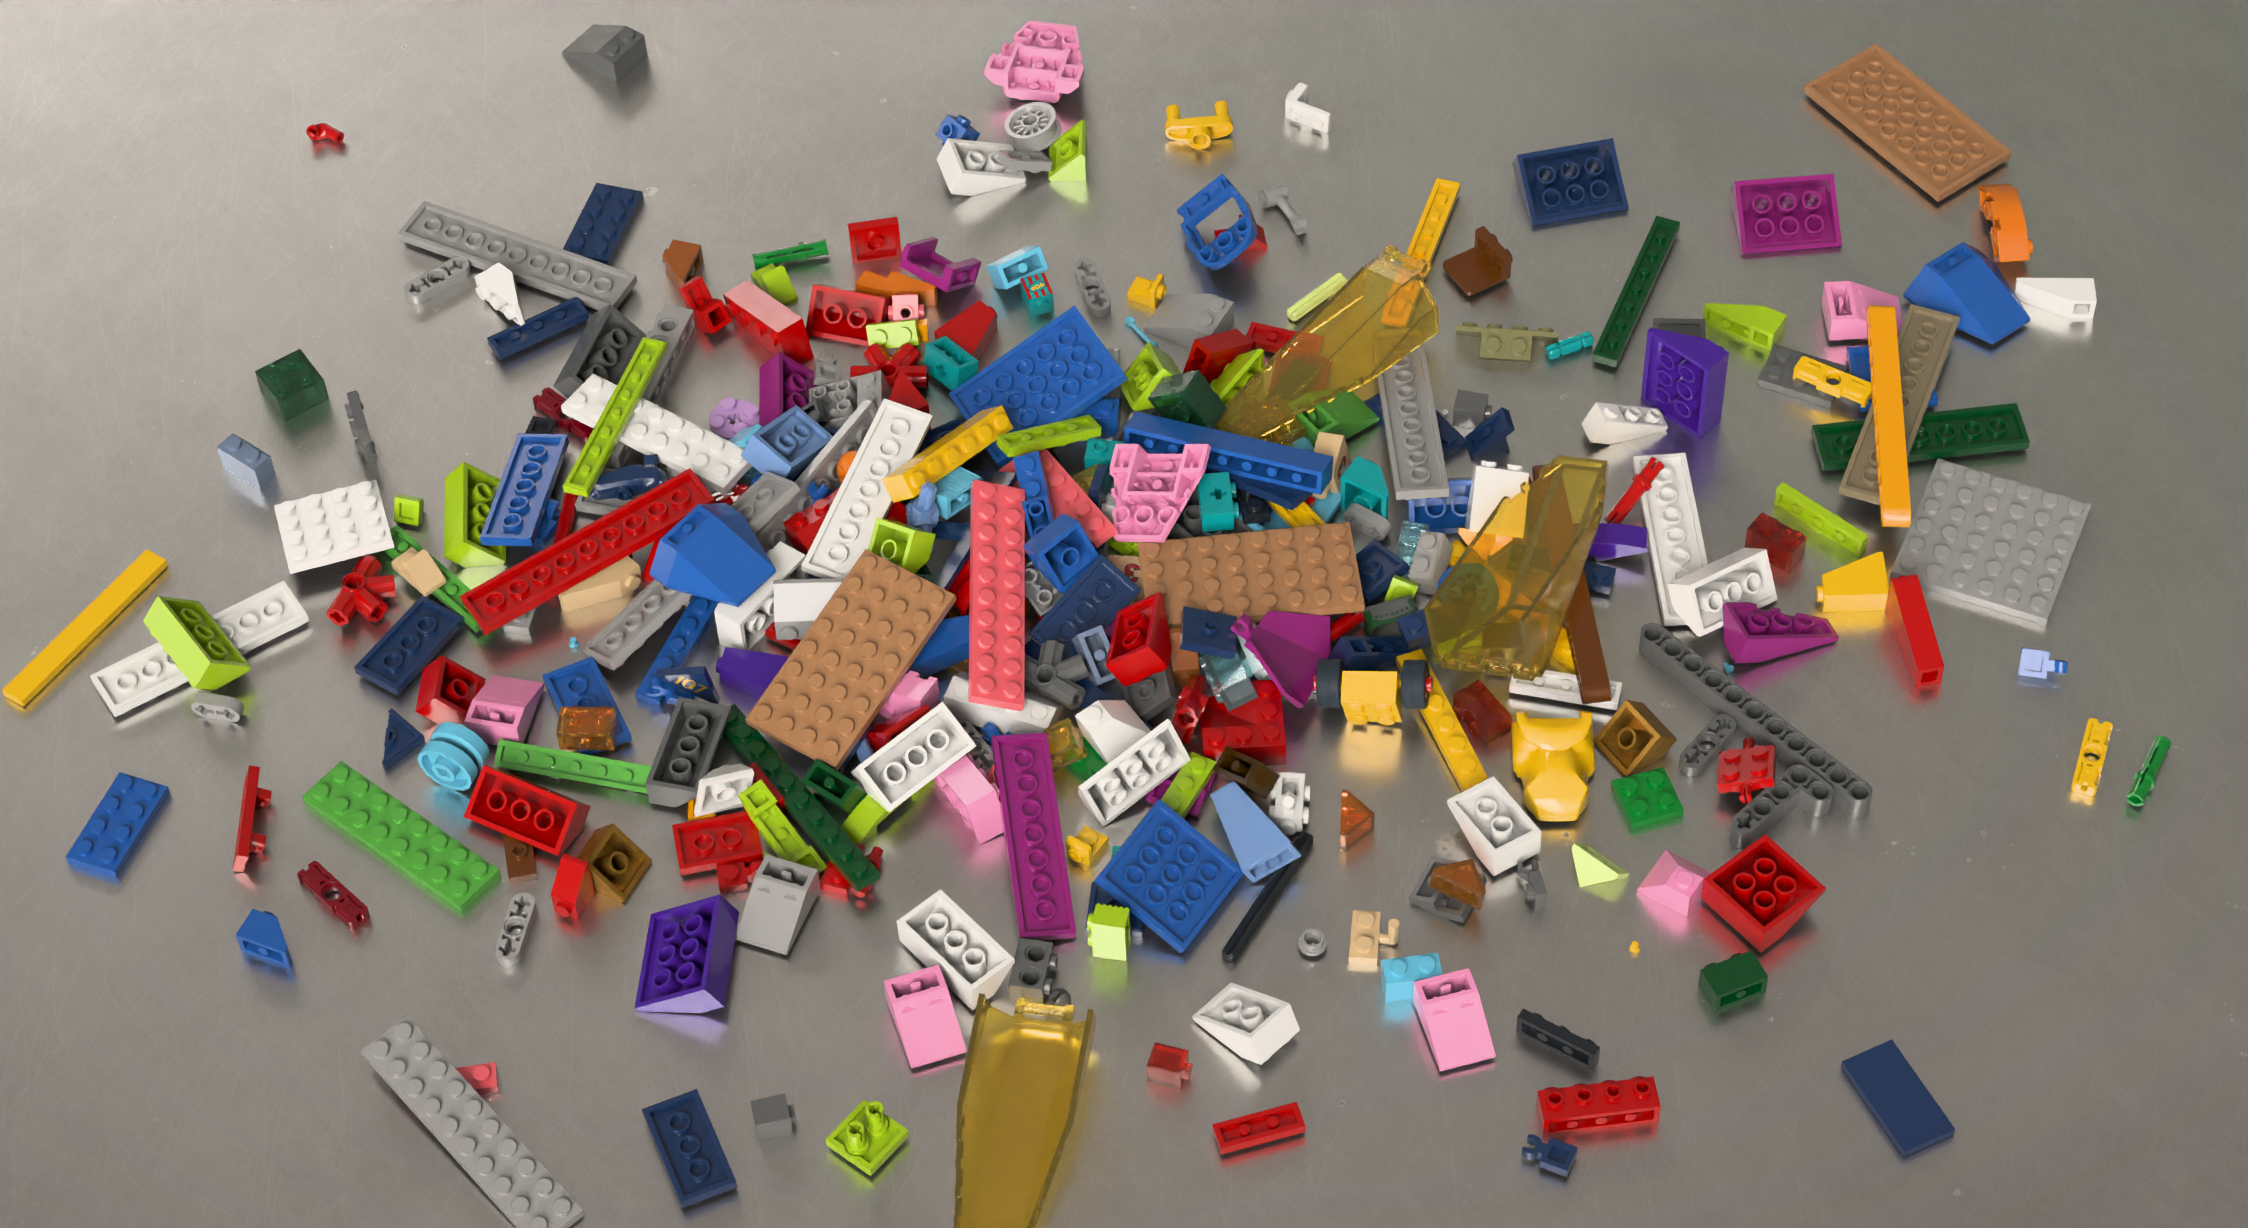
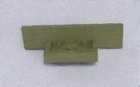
[1456,322,1558,363]

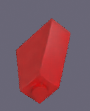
[934,300,998,364]
[1182,328,1254,395]

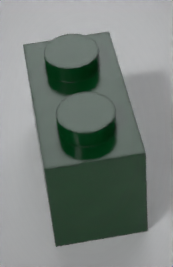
[801,759,868,815]
[1698,950,1768,1012]

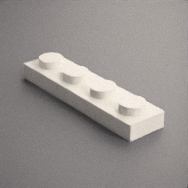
[1509,668,1622,710]

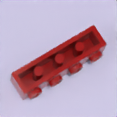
[1536,1076,1661,1136]

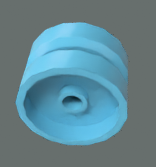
[417,722,490,791]

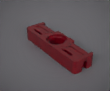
[532,387,593,445]
[297,861,370,930]

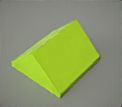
[1048,119,1088,181]

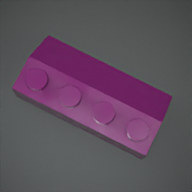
[759,352,818,428]

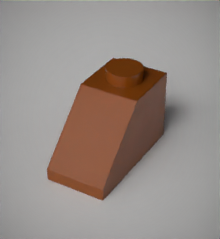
[663,239,704,292]
[1169,628,1199,688]

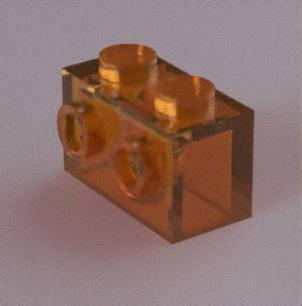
[556,706,618,750]

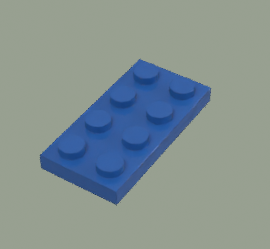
[542,657,632,755]
[66,772,170,878]

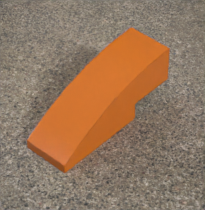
[855,270,938,309]

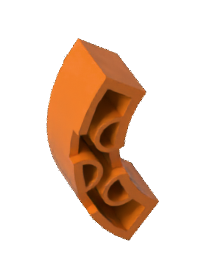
[1978,183,2033,262]

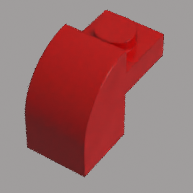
[677,276,732,334]

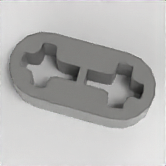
[1342,503,1392,541]
[191,692,244,722]

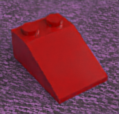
[1105,591,1172,687]

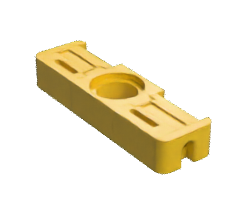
[1792,356,1872,408]
[2071,718,2113,796]

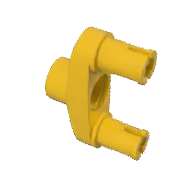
[1165,101,1233,150]

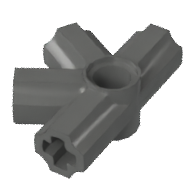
[1025,640,1090,710]

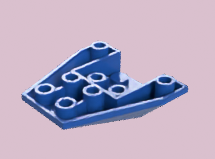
[1903,242,2030,345]
[650,503,777,607]

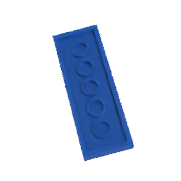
[480,433,569,546]

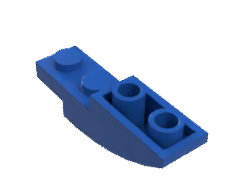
[1013,451,1056,539]

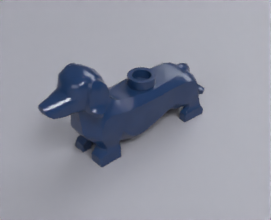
[589,454,668,500]

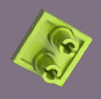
[825,1100,909,1176]

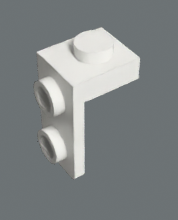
[1285,82,1331,133]

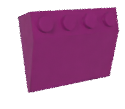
[1730,174,1842,255]

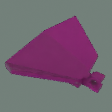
[1230,611,1330,708]

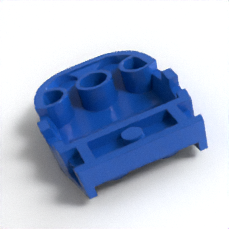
[1177,173,1258,271]

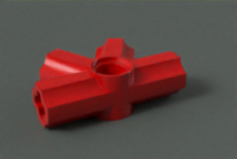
[850,343,929,390]
[327,555,396,627]
[1172,674,1211,745]

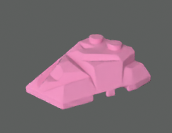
[984,20,1084,103]
[1110,444,1211,543]

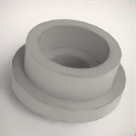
[1298,928,1327,956]

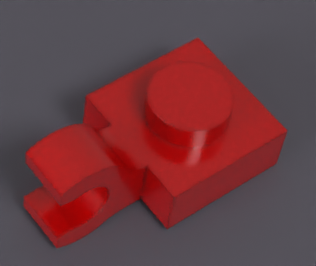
[717,861,762,895]

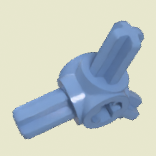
[905,482,939,552]

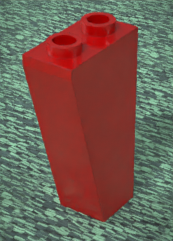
[1885,574,1944,687]

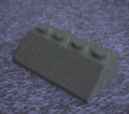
[553,304,646,398]
[645,697,732,808]

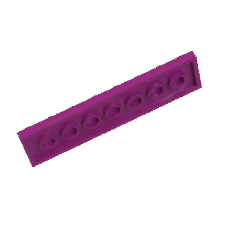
[991,733,1076,941]

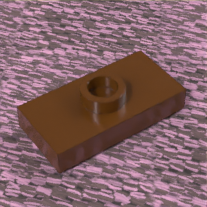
[503,834,538,884]

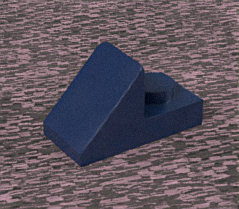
[1465,407,1515,458]

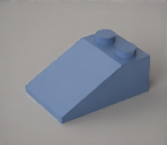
[741,405,833,481]

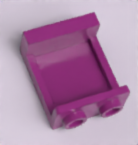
[900,237,981,292]

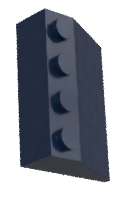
[1512,138,1629,227]

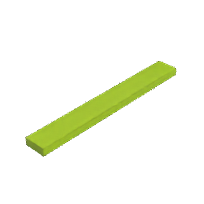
[563,337,668,497]

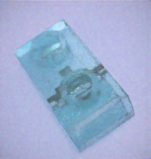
[1396,520,1430,575]

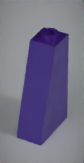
[716,647,789,700]

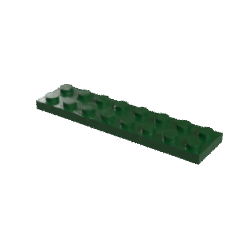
[1811,403,2030,471]

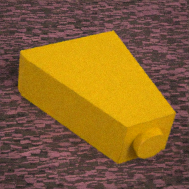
[1815,552,1889,613]

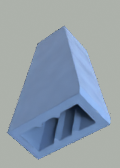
[1210,781,1302,883]

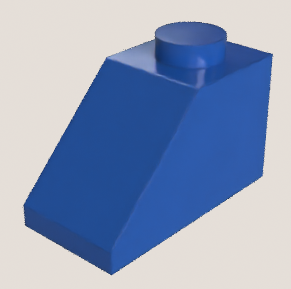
[236,909,293,968]

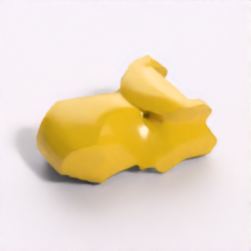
[1511,711,1595,821]

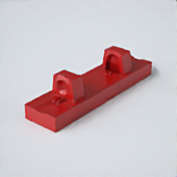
[232,765,272,872]

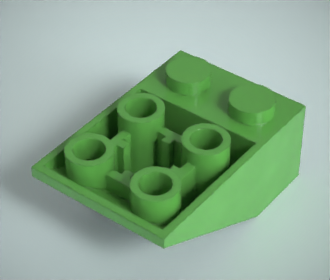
[1286,387,1379,447]

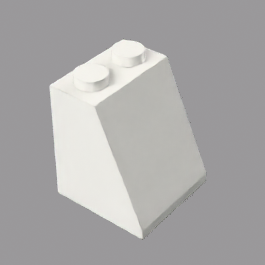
[1465,460,1529,539]

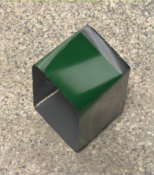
[1362,595,1418,636]

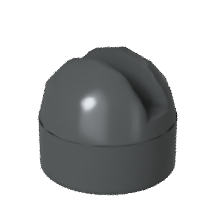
[1048,988,1071,1014]

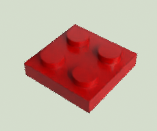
[848,217,902,265]

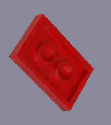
[672,811,764,876]

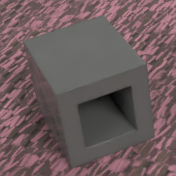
[1452,390,1492,429]
[750,1093,797,1141]

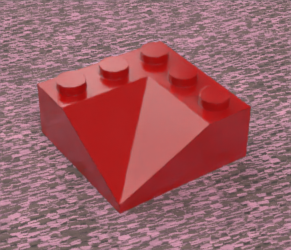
[1199,680,1286,766]
[1701,834,1826,952]

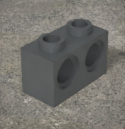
[1008,938,1058,1006]

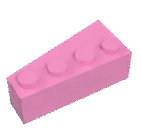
[879,670,940,719]
[934,753,1004,845]

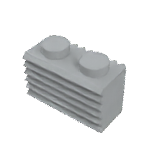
[1407,531,1453,595]

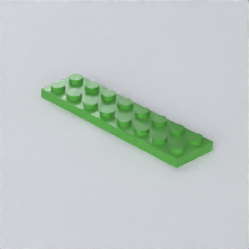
[302,761,501,912]

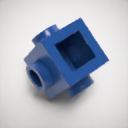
[936,115,980,146]

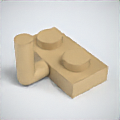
[1349,910,1400,965]

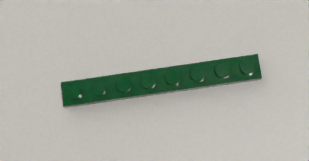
[1592,216,1680,368]

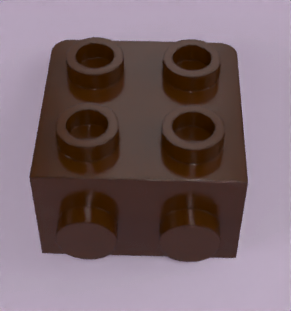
[1443,226,1513,296]

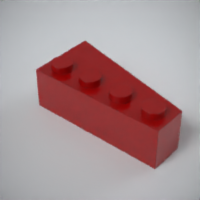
[723,280,814,365]

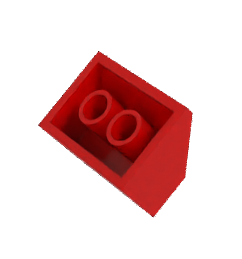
[806,284,892,346]

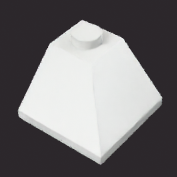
[1075,700,1151,765]
[694,763,754,817]

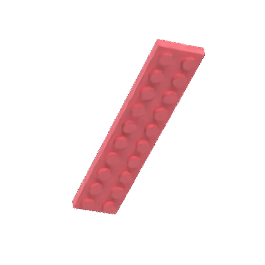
[968,479,1025,711]

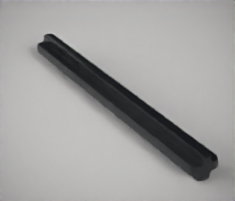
[1222,831,1314,962]

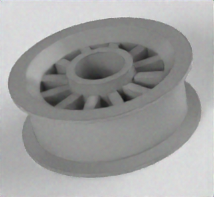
[1004,102,1061,152]

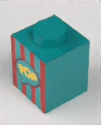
[1020,273,1054,317]

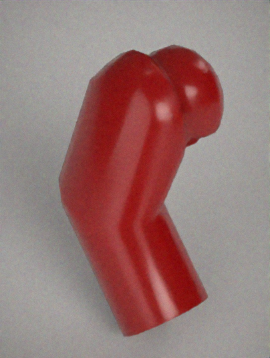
[306,123,344,143]

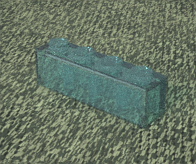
[1198,649,1258,711]

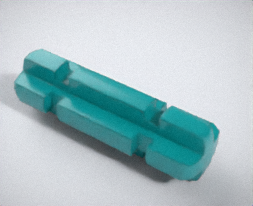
[1545,331,1594,360]

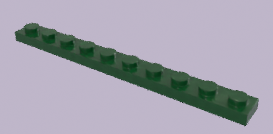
[722,704,881,892]

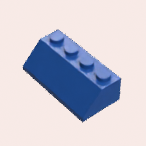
[1407,477,1472,535]

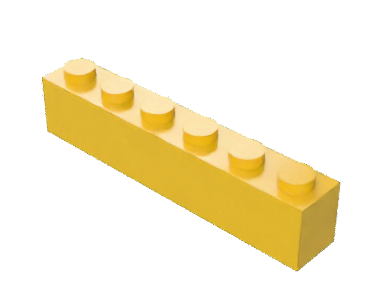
[882,405,1013,503]

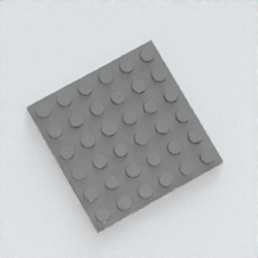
[1890,459,2092,626]

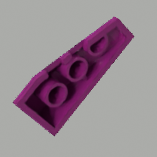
[1723,602,1839,663]

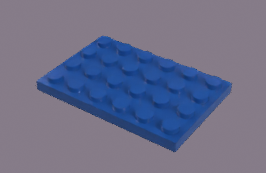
[949,305,1128,469]

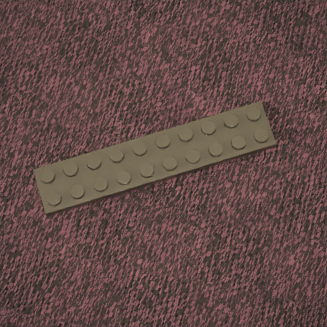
[1838,304,1960,505]

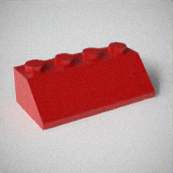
[464,765,591,856]

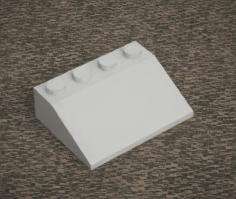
[1078,719,1191,827]

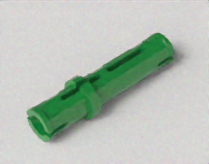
[752,239,829,270]
[2127,735,2171,807]

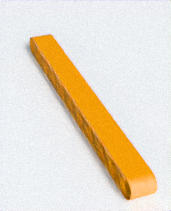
[1867,305,1911,527]

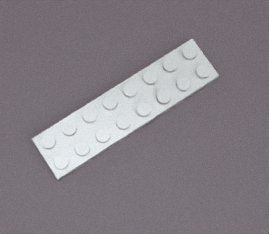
[561,374,752,495]
[801,398,933,579]
[1633,453,1708,626]
[90,581,309,717]

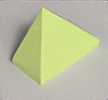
[1571,843,1630,887]

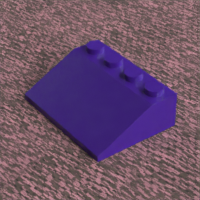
[1641,327,1729,439]
[634,894,739,1013]

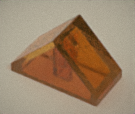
[1340,790,1375,852]
[1429,859,1486,910]

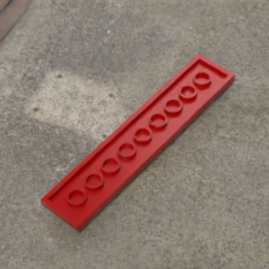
[459,468,716,635]

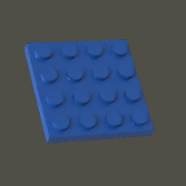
[1094,799,1244,954]

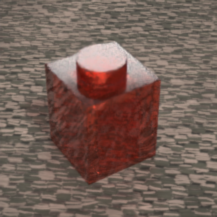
[1146,1042,1193,1090]

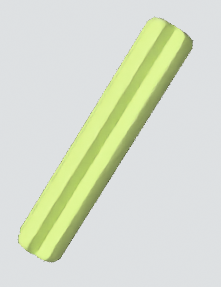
[1287,273,1346,322]

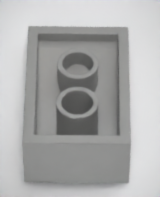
[1143,294,1234,349]

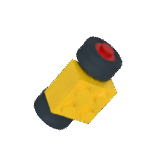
[1314,659,1433,725]

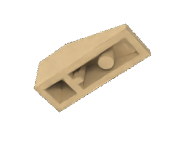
[559,556,643,612]

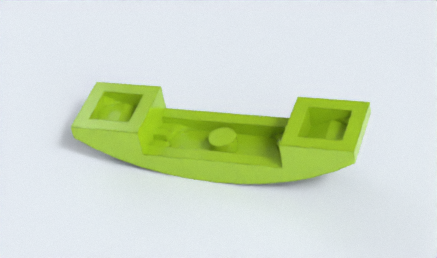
[738,779,827,874]
[841,779,934,845]

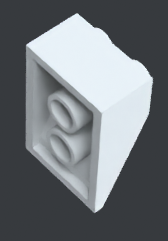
[937,138,1026,196]
[1447,776,1541,876]
[1192,982,1300,1065]

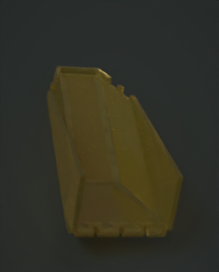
[1424,455,1609,681]

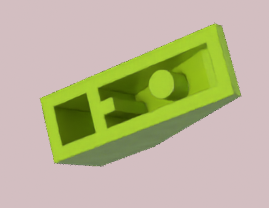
[1703,303,1787,352]

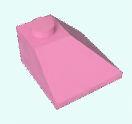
[1638,850,1711,917]

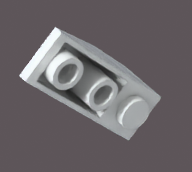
[474,262,525,326]
[2014,278,2097,318]
[1581,402,1668,445]

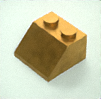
[1594,700,1677,777]
[576,823,652,902]

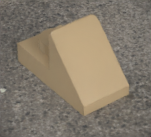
[391,547,446,597]

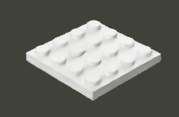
[274,480,394,574]

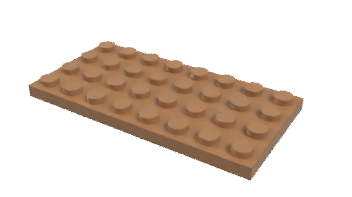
[1803,43,2012,202]
[1137,522,1365,629]
[745,549,957,771]

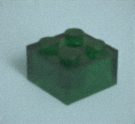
[255,349,329,422]
[1148,370,1227,429]

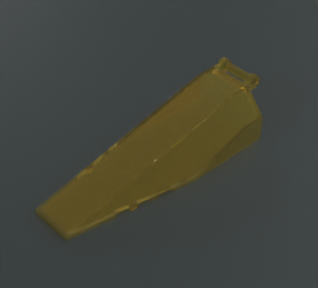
[1211,244,1439,439]
[954,993,1097,1228]

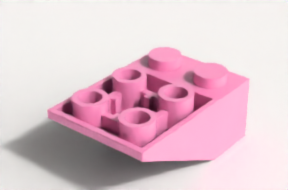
[1822,281,1903,340]
[464,675,545,745]
[884,965,967,1069]
[1413,968,1496,1071]

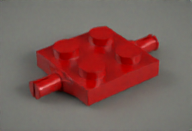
[1717,738,1776,803]

